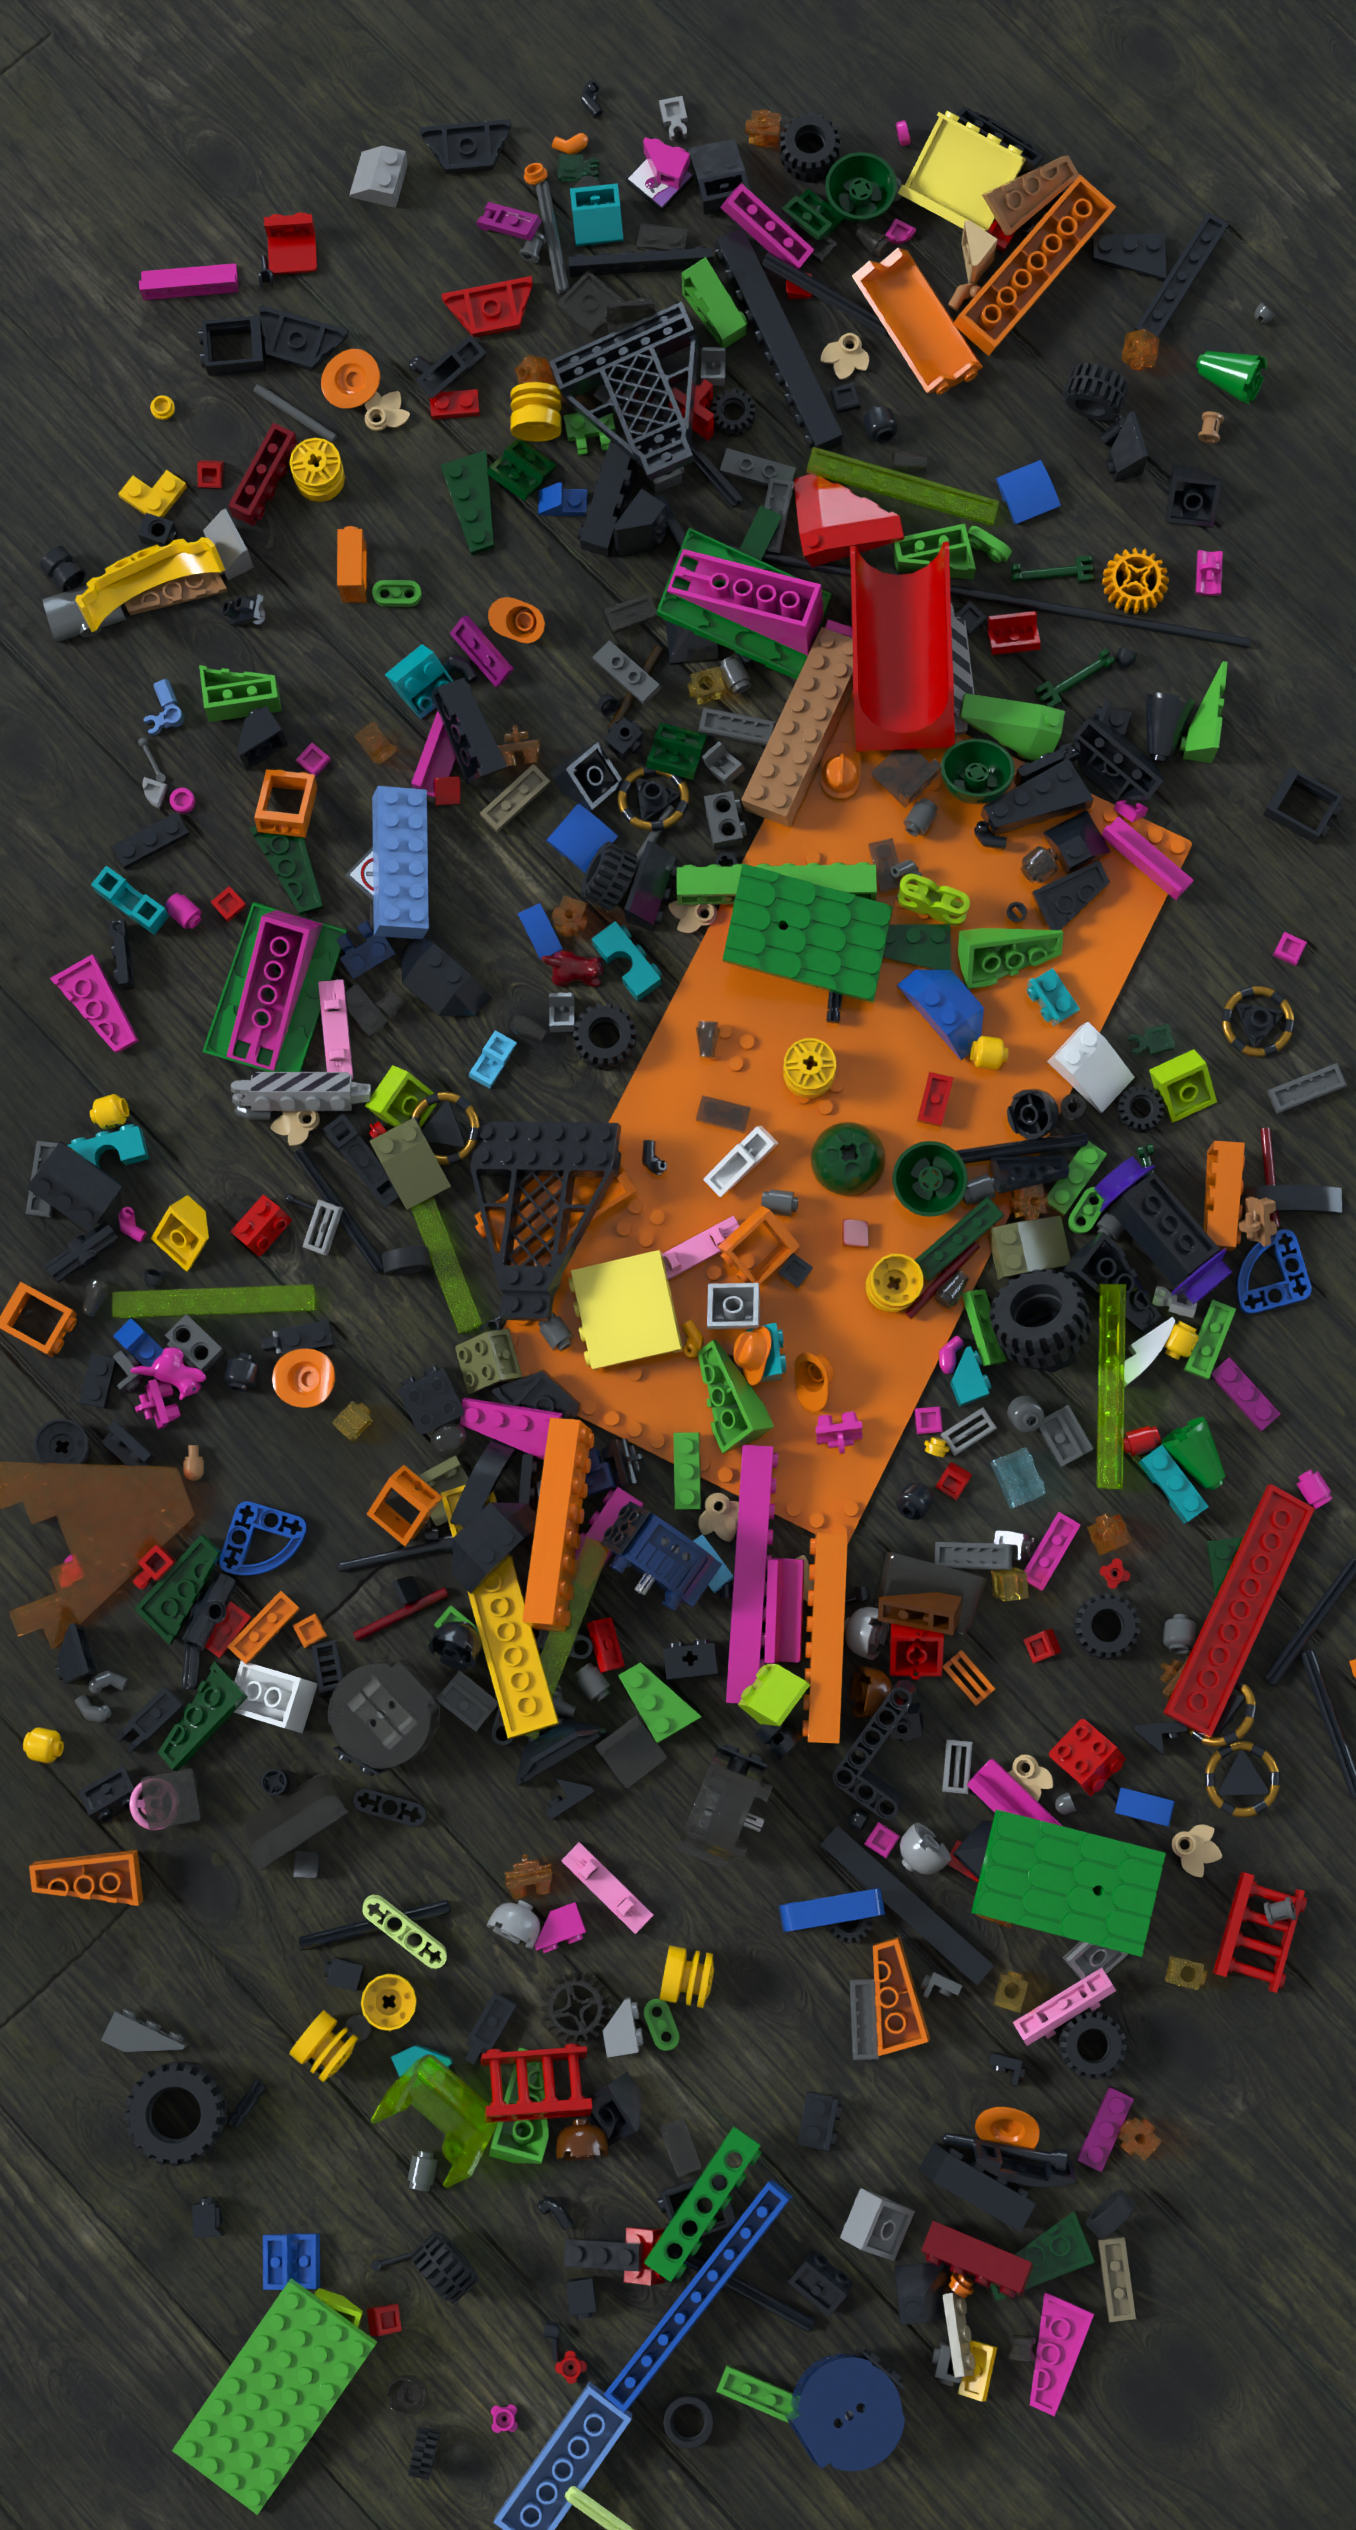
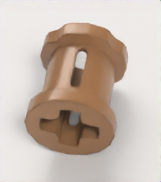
[1198,412,1224,444]

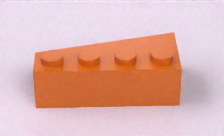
[1203,1141,1245,1251]
[29,1850,143,1906]
[873,1937,930,2056]

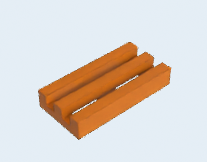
[942,1650,995,1706]

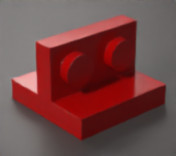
[669,380,714,441]

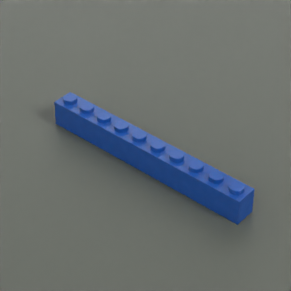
[604,2180,793,2413]

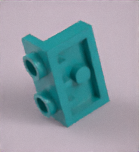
[1026,968,1080,1026]

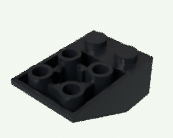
[688,138,750,215]

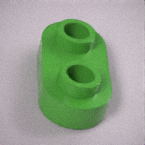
[967,526,1012,563]
[372,580,422,607]
[1068,1187,1104,1234]
[644,1998,679,2051]

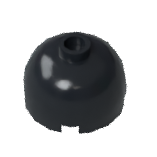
[1007,1089,1059,1140]
[428,1621,482,1670]

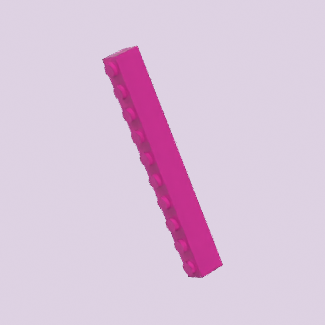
[726,1445,778,1703]

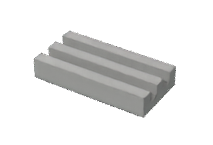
[303,1200,343,1255]
[940,1407,997,1456]
[942,1740,973,1794]

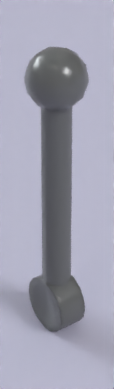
[138,738,166,783]

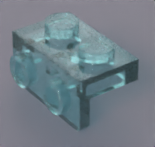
[990,1447,1046,1509]

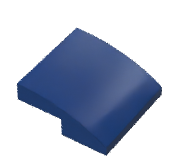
[995,460,1061,524]
[546,804,618,873]
[263,2233,320,2290]

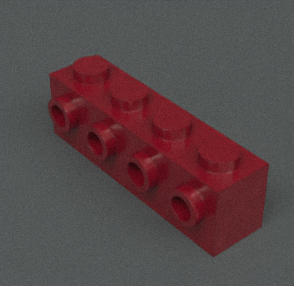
[228,423,298,527]
[921,2221,1033,2298]

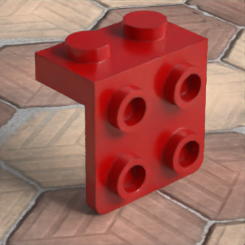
[264,212,317,275]
[1049,1719,1126,1797]

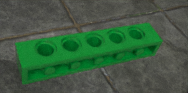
[644,2126,762,2282]

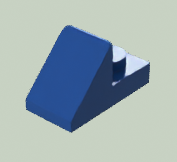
[538,482,587,516]
[113,1318,164,1367]

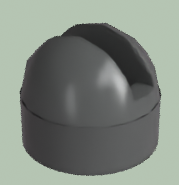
[1254,302,1276,324]
[1055,1792,1076,1815]

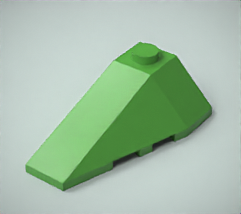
[959,693,1065,762]
[958,928,1064,989]
[489,2047,549,2164]

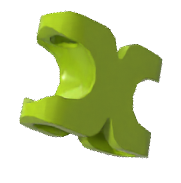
[897,874,970,926]

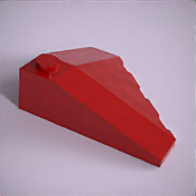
[793,472,905,568]

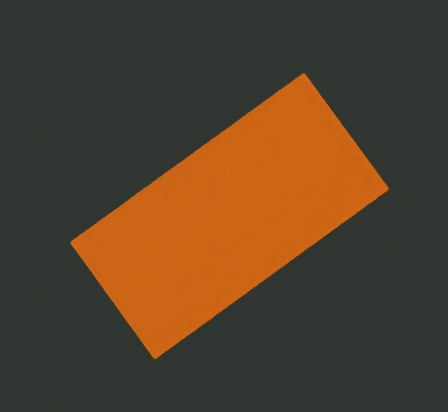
[502,692,1192,1545]

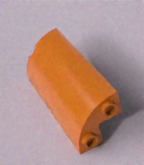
[852,248,983,395]
[475,1164,637,1266]

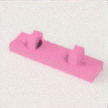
[318,980,354,1079]
[663,1216,746,1280]
[561,1842,653,1934]
[1013,1967,1116,2046]

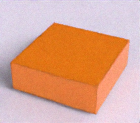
[293,1613,328,1649]

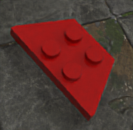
[441,276,533,338]

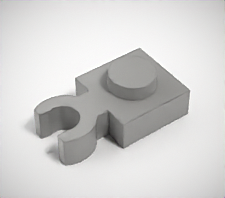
[659,96,687,141]
[1152,1286,1197,1318]

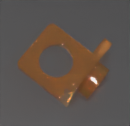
[354,722,398,765]

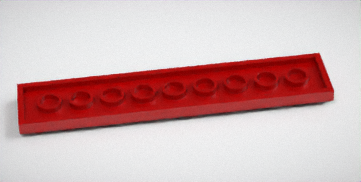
[1163,1484,1315,1738]

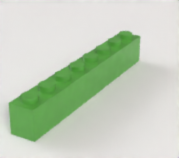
[677,862,877,905]

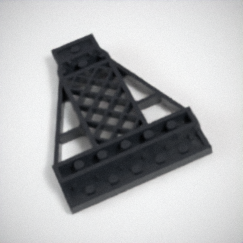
[549,302,699,481]
[470,1121,621,1321]

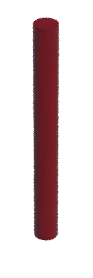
[1260,1128,1280,1228]
[904,1242,980,1319]
[353,1587,449,1642]

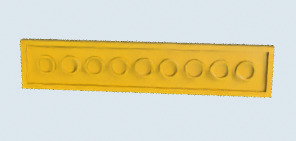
[441,1485,559,1739]

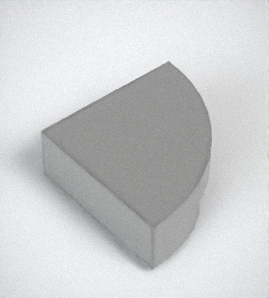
[142,777,168,809]

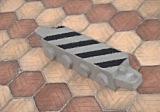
[951,604,974,735]
[231,1072,371,1111]

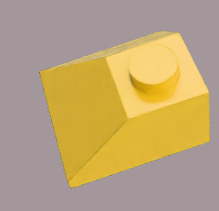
[151,1195,209,1272]

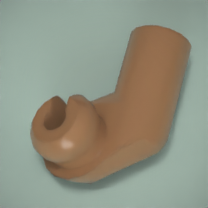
[948,283,982,311]

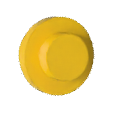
[150,396,175,420]
[924,1437,950,1457]

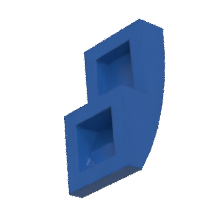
[517,903,563,960]
[1115,1788,1175,1827]

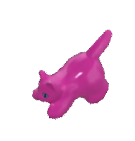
[131,1347,206,1400]

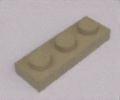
[480,764,551,833]
[1097,2236,1136,2322]
[943,2293,975,2378]

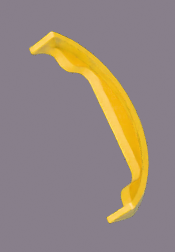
[75,537,225,632]

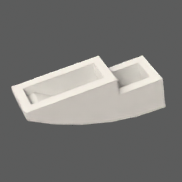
[703,1126,779,1197]
[1113,1317,1175,1387]

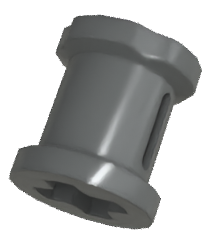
[518,232,546,264]
[1264,1896,1297,1925]

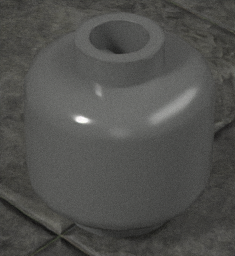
[1007,1396,1044,1433]
[1163,1614,1197,1654]

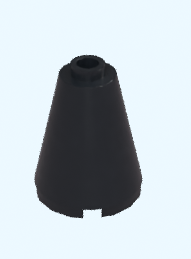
[1145,692,1195,762]

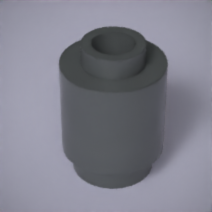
[719,656,751,695]
[903,798,938,837]
[963,1174,997,1206]
[761,1189,799,1217]
[1096,1210,1125,1241]
[538,1313,574,1352]
[575,1662,612,1702]
[408,2150,438,2191]

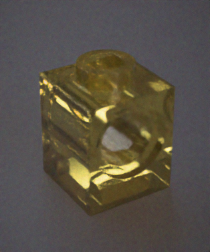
[687,666,726,705]
[332,1401,373,1443]
[991,1567,1029,1602]
[1165,1956,1207,1990]
[993,1971,1028,2013]

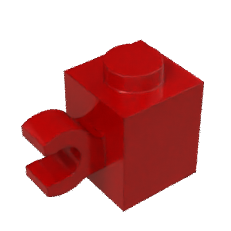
[133,1544,177,1590]

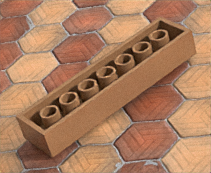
[741,627,853,827]

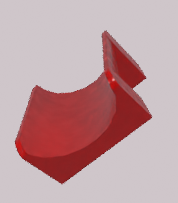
[850,541,955,751]

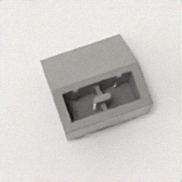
[603,1997,644,2058]

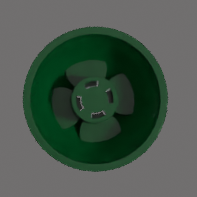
[825,152,897,223]
[941,739,1015,805]
[811,1122,885,1196]
[892,1141,968,1217]

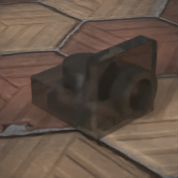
[994,1530,1035,1561]

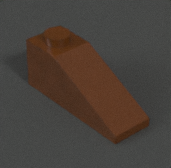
[878,1592,962,1635]

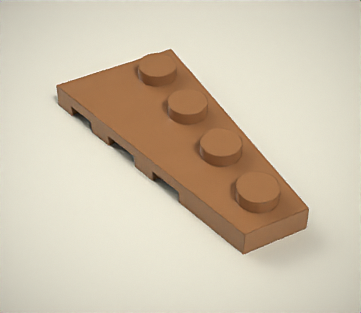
[982,156,1079,235]
[124,572,228,615]

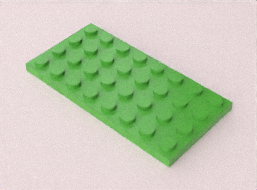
[172,2278,377,2515]

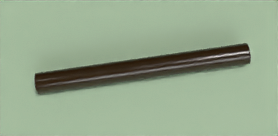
[607,645,664,729]

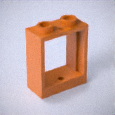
[337,526,367,603]
[254,769,317,837]
[718,1206,800,1285]
[0,1281,77,1357]
[367,1465,443,1546]

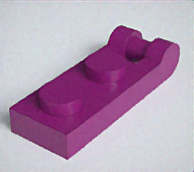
[476,202,542,241]

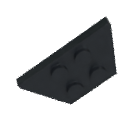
[419,119,512,174]
[259,305,349,371]
[492,1370,581,1420]

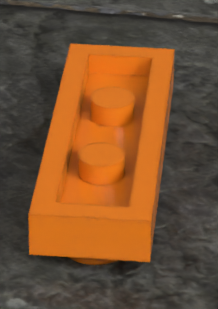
[227,1591,300,1665]

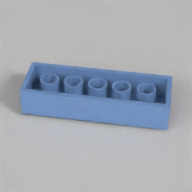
[372,786,429,939]
[494,2381,632,2530]

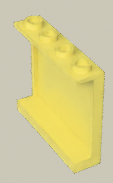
[898,111,1026,232]
[568,1250,684,1371]

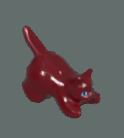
[541,951,604,988]

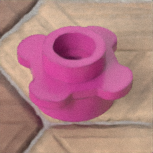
[491,2404,518,2433]

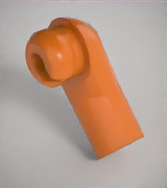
[552,133,588,155]

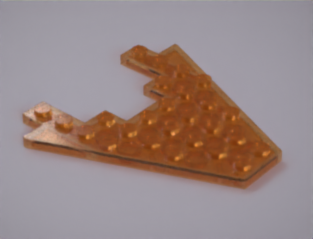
[0,1462,195,1649]

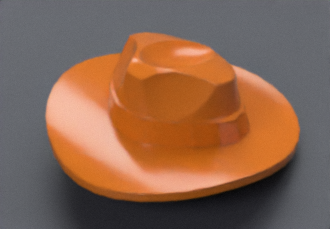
[321,349,380,409]
[272,1349,335,1408]
[975,2107,1040,2149]

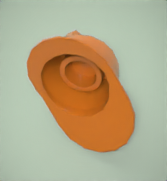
[488,597,545,644]
[821,741,861,799]
[733,1326,772,1385]
[795,1353,834,1411]

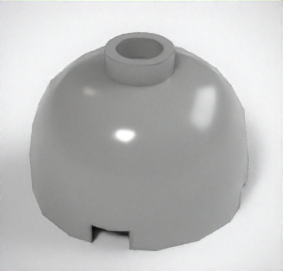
[844,1607,890,1660]
[900,1823,951,1875]
[487,1900,540,1949]

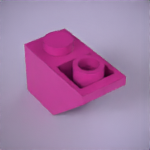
[643,137,690,190]
[535,1902,587,1953]

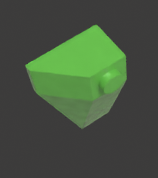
[1179,661,1228,763]
[697,1340,774,1453]

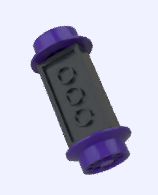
[1094,1156,1232,1305]

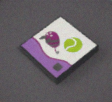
[626,159,694,212]

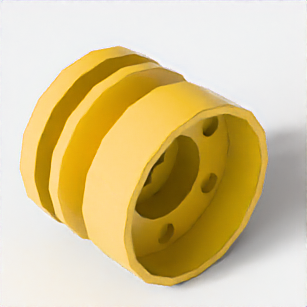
[510,382,562,442]
[290,438,345,502]
[783,1038,836,1098]
[866,1254,923,1312]
[659,1945,714,2008]
[361,1973,417,2031]
[289,2010,359,2082]

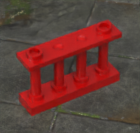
[1213,1872,1307,1993]
[481,2043,592,2123]

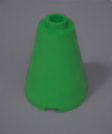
[1196,351,1267,405]
[1161,1417,1226,1490]

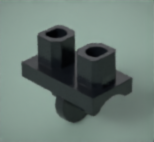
[222,594,266,627]
[601,1439,645,1485]

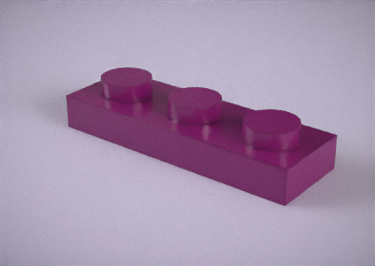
[450,615,514,687]
[1210,1357,1280,1432]
[1077,2087,1134,2172]

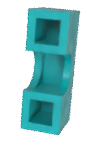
[91,866,169,935]
[592,921,662,1002]
[68,1124,149,1168]
[1138,1445,1209,1524]

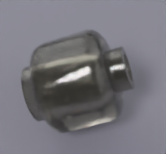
[1021,846,1058,883]

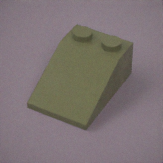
[370,1118,451,1210]
[987,1216,1071,1280]

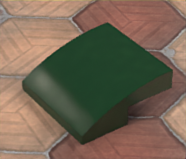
[781,189,844,240]
[487,438,557,501]
[646,722,707,780]

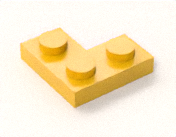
[118,470,187,518]

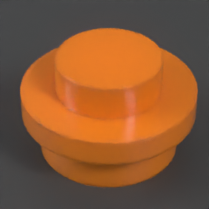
[524,163,548,185]
[949,2274,974,2298]

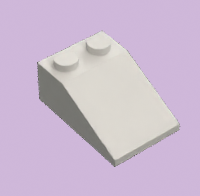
[1047,1022,1135,1113]
[234,1661,318,1733]

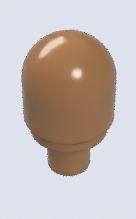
[183,1445,204,1481]

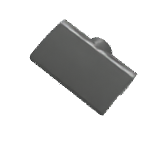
[42,585,126,643]

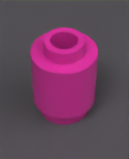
[165,893,202,929]
[1296,1469,1333,1509]

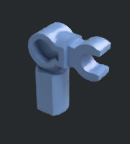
[143,679,185,736]

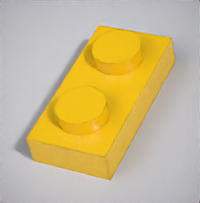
[958,2340,997,2402]

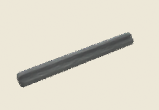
[536,181,569,294]

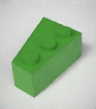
[682,257,748,348]
[892,524,976,580]
[199,665,282,722]
[618,1662,702,1744]

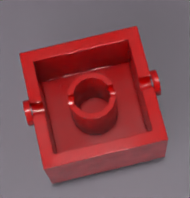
[889,1623,944,1680]

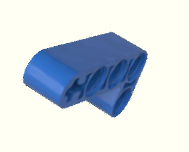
[778,1888,885,1932]

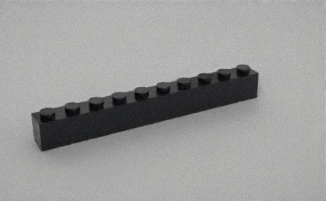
[714,228,843,455]

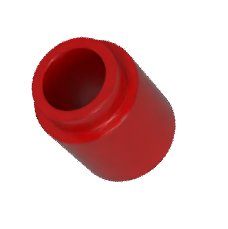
[1122,1426,1161,1457]

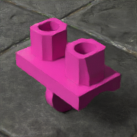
[1195,550,1223,596]
[135,1379,180,1429]
[816,1411,863,1454]

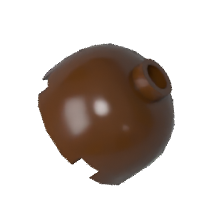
[849,1666,893,1719]
[556,2119,609,2161]

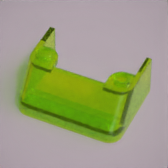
[371,2054,498,2188]

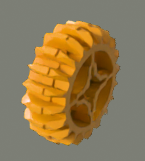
[1102,547,1169,615]

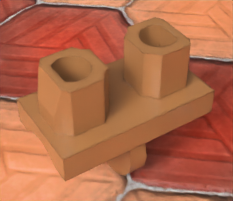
[1239,1196,1277,1247]

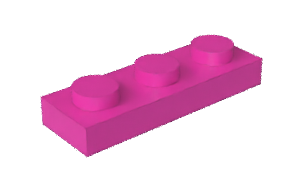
[1020,1512,1081,1591]

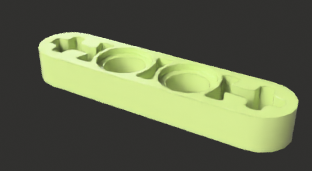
[362,1895,447,1969]

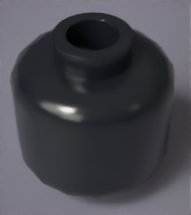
[863,406,898,443]
[224,1353,260,1392]
[896,1482,933,1520]

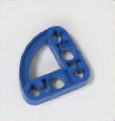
[1236,1230,1311,1315]
[219,1501,308,1576]

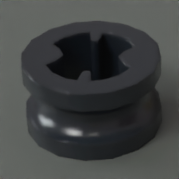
[715,852,737,867]

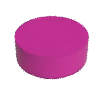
[896,120,911,147]
[170,788,195,814]

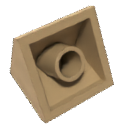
[961,220,997,283]

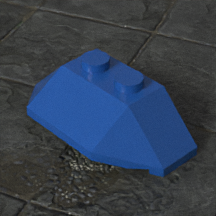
[897,969,984,1061]

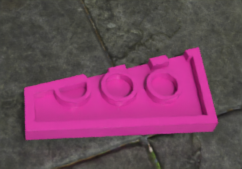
[50,954,139,1053]
[460,1398,562,1460]
[1030,2292,1094,2416]

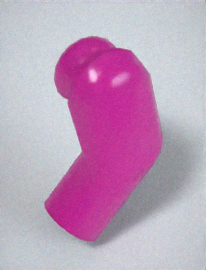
[118,1207,147,1243]
[939,1336,964,1374]

